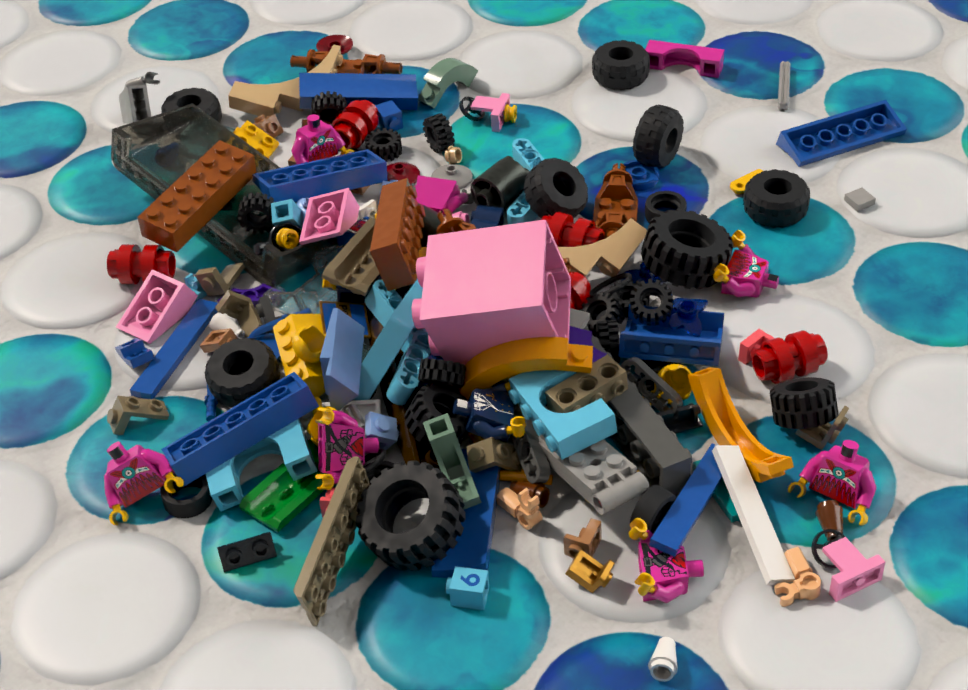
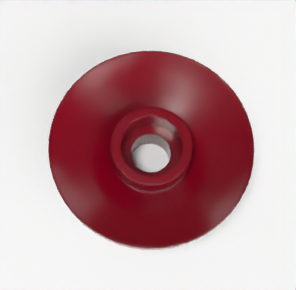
[316,35,353,55]
[387,162,420,185]

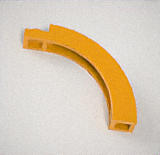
[457,337,593,401]
[688,367,794,483]

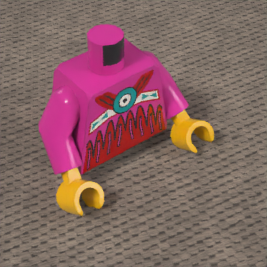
[291,114,354,164]
[713,230,779,298]
[788,440,876,526]
[104,441,184,525]

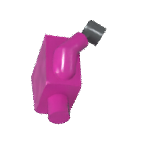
[412,175,474,216]

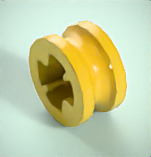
[504,104,517,123]
[276,228,299,249]

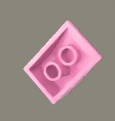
[299,188,360,245]
[116,270,198,344]

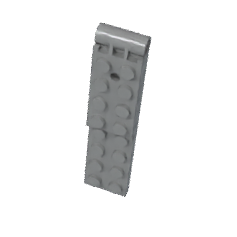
[513,403,649,515]

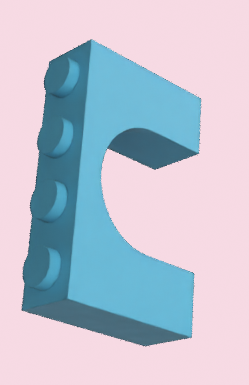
[508,370,617,460]
[206,419,318,512]

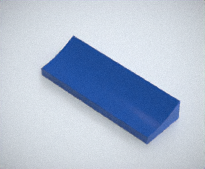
[299,73,418,110]
[776,100,907,167]
[252,149,388,202]
[161,372,319,487]
[431,448,502,578]

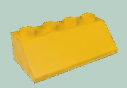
[273,314,325,397]

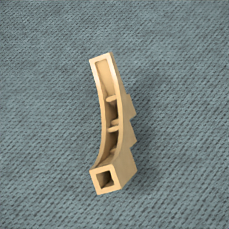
[228,44,343,117]
[558,218,647,277]

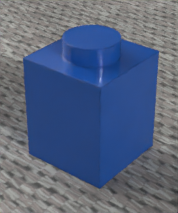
[375,100,403,131]

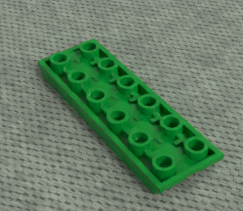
[239,439,326,532]

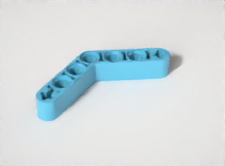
[507,138,544,225]
[353,279,423,401]
[365,280,431,405]

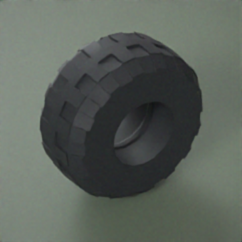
[592,40,650,90]
[161,88,222,139]
[633,105,684,169]
[524,158,588,219]
[743,169,810,228]
[204,338,280,408]

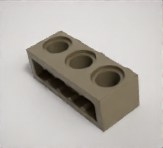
[545,354,628,413]

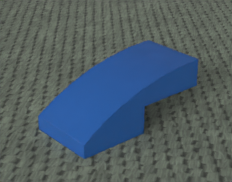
[115,338,155,369]

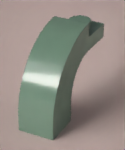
[418,58,478,109]
[423,413,481,510]

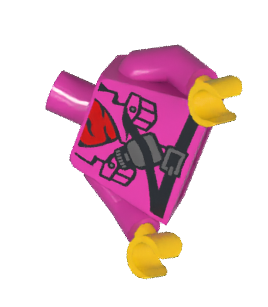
[315,407,379,490]
[629,518,704,603]

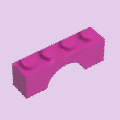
[645,40,724,78]

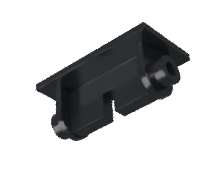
[655,403,703,434]
[217,532,277,572]

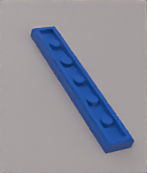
[130,299,218,399]
[649,443,723,557]

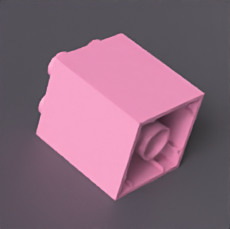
[412,220,571,365]

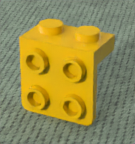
[225,120,279,167]

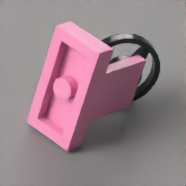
[459,93,510,132]
[811,529,885,602]

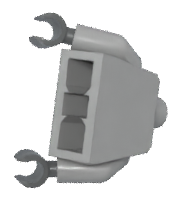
[119,72,167,133]

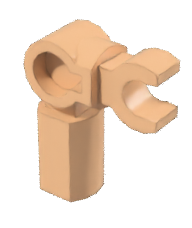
[496,488,543,530]
[774,547,821,607]

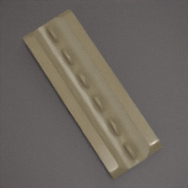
[321,217,381,296]
[293,456,371,627]

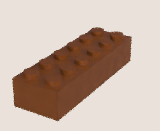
[137,140,257,252]
[370,178,425,291]

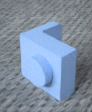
[365,412,399,450]

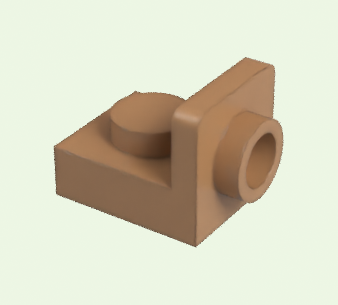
[199,328,237,353]
[563,518,602,559]

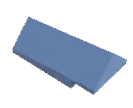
[320,308,365,411]

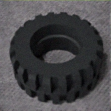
[641,209,733,289]
[356,461,466,571]

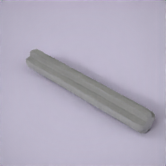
[778,61,791,110]

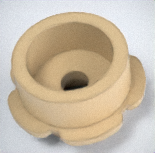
[445,145,462,164]

